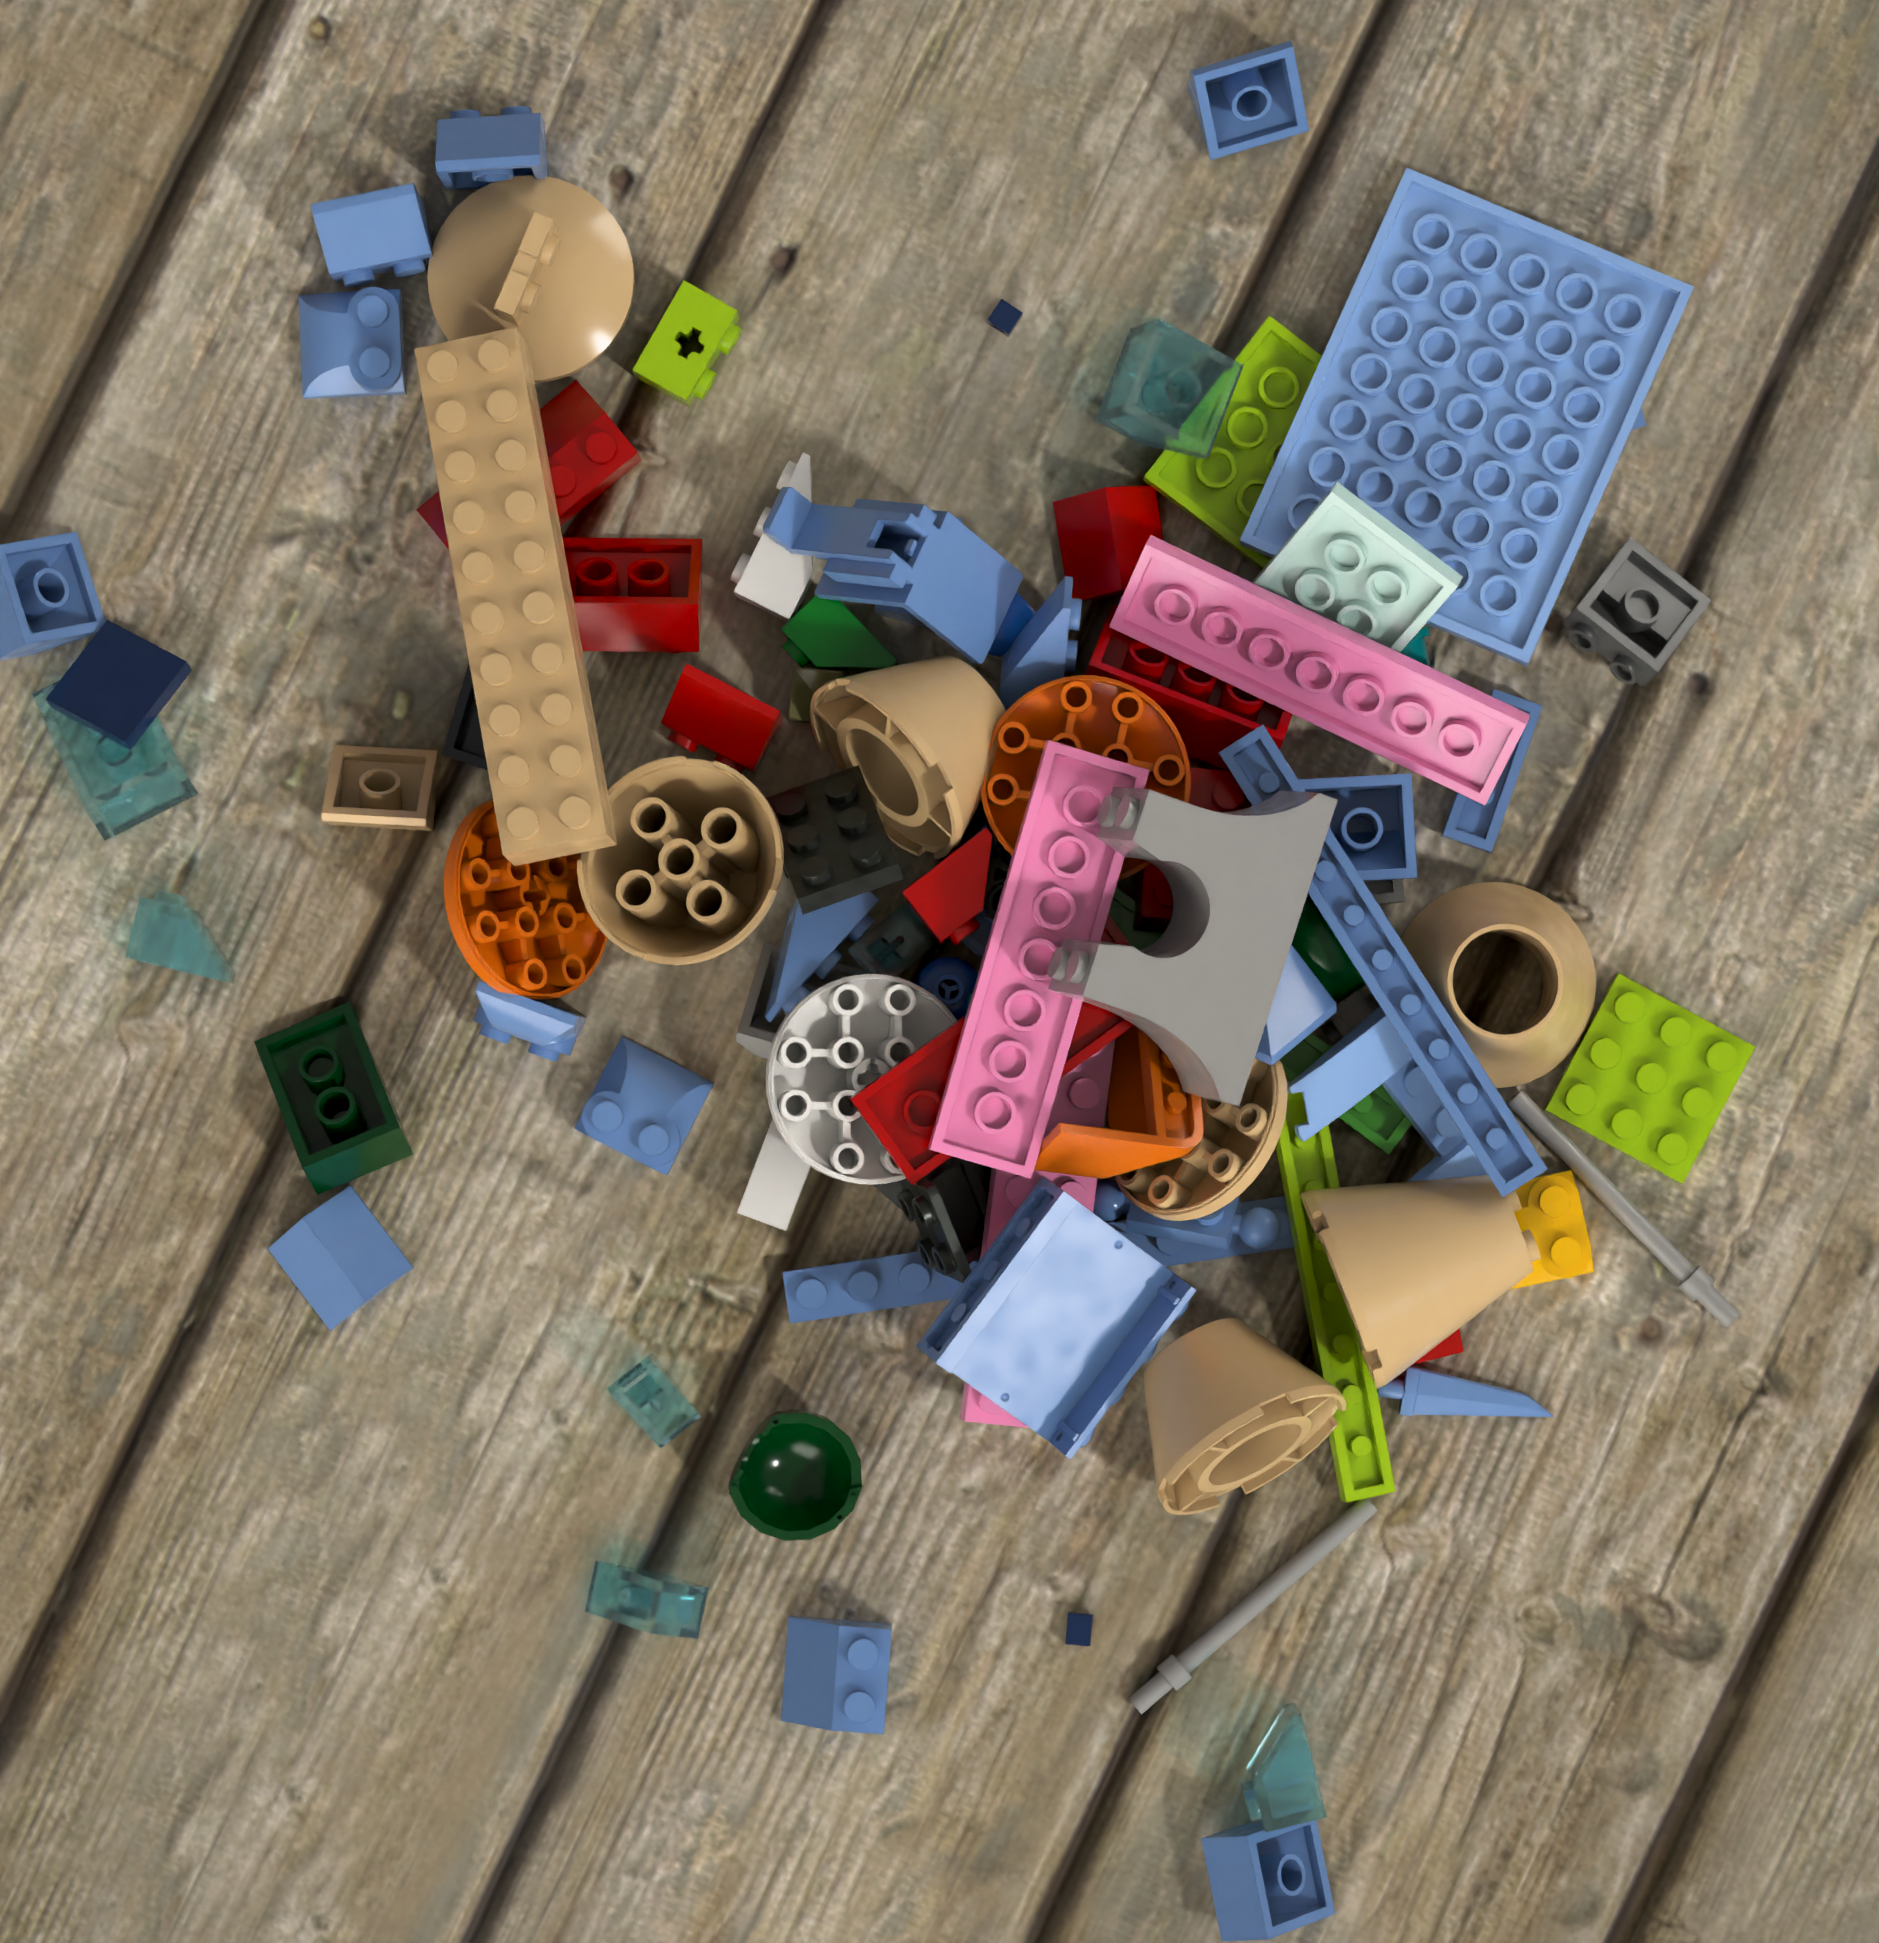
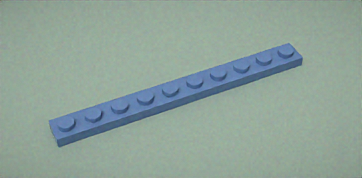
[1218,724,1547,1198]
[782,1195,1294,1324]

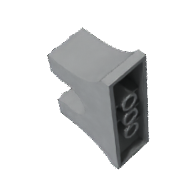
[1048,787,1338,1106]

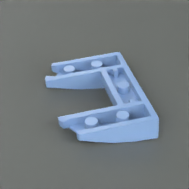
[1287,1007,1487,1182]

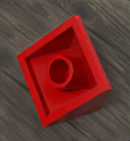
[1053,486,1164,602]

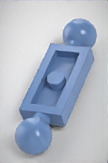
[1093,1180,1280,1250]

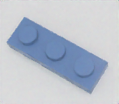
[1441,689,1543,853]

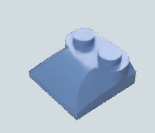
[298,287,407,399]
[473,980,586,1062]
[574,1036,714,1175]

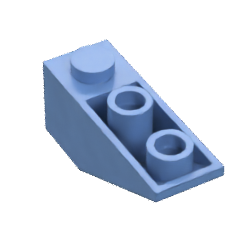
[999,576,1082,711]
[764,891,879,1022]

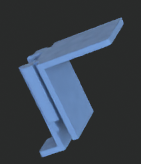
[763,487,1023,664]

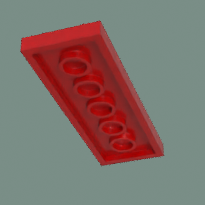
[849,914,1134,1185]

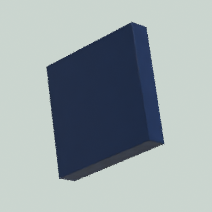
[46,620,192,750]

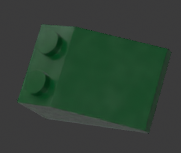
[254,1001,413,1195]

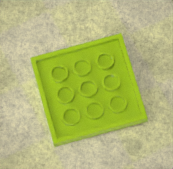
[1143,316,1322,571]

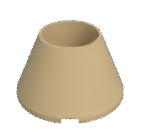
[810,655,1006,859]
[1400,882,1596,1088]
[1143,1318,1347,1515]

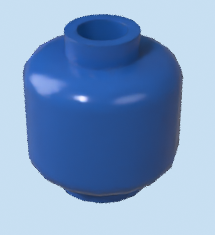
[915,957,978,1020]

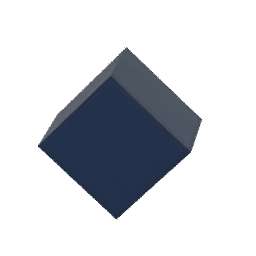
[987,299,1023,337]

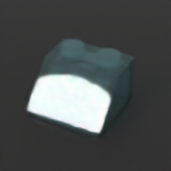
[1095,318,1244,459]
[1240,1702,1327,1832]

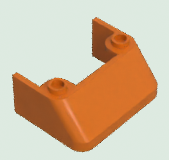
[1034,1025,1204,1179]

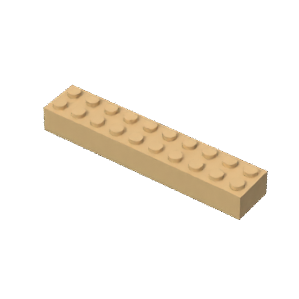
[414,327,617,866]

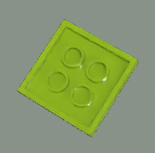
[1543,973,1755,1184]

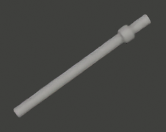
[1508,1090,1740,1328]
[1128,1498,1378,1714]

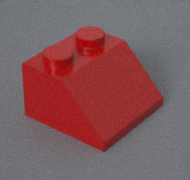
[661,663,783,774]
[902,828,993,946]

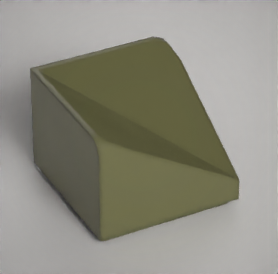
[789,667,845,724]

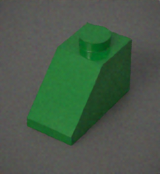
[781,595,898,672]

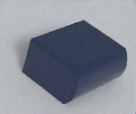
[1065,1612,1093,1646]

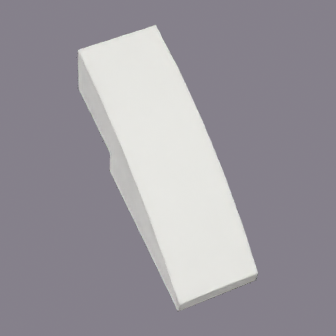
[737,1119,811,1231]

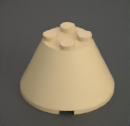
[577,756,784,965]

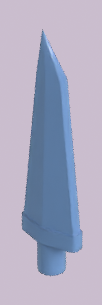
[1377,1365,1554,1417]

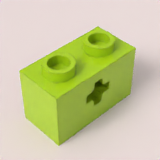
[632,280,743,408]

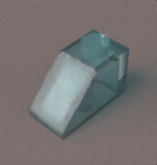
[125,891,236,984]
[585,1561,709,1639]

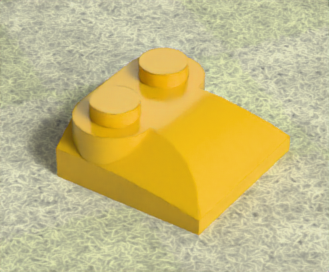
[1510,1170,1594,1290]

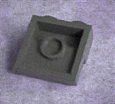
[1562,537,1712,688]

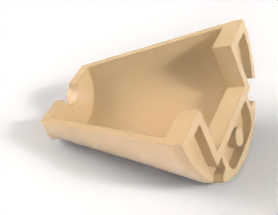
[1299,1175,1541,1389]

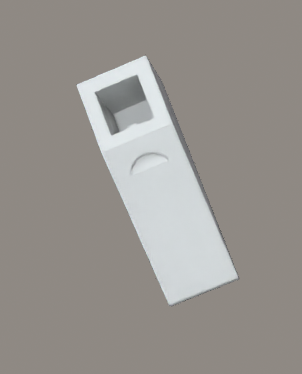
[730,453,814,622]

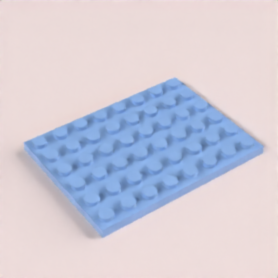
[1240,167,1694,667]

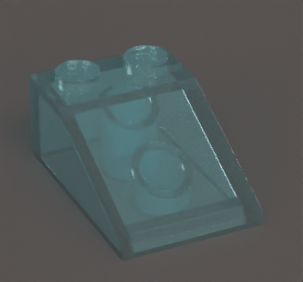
[32,680,198,841]

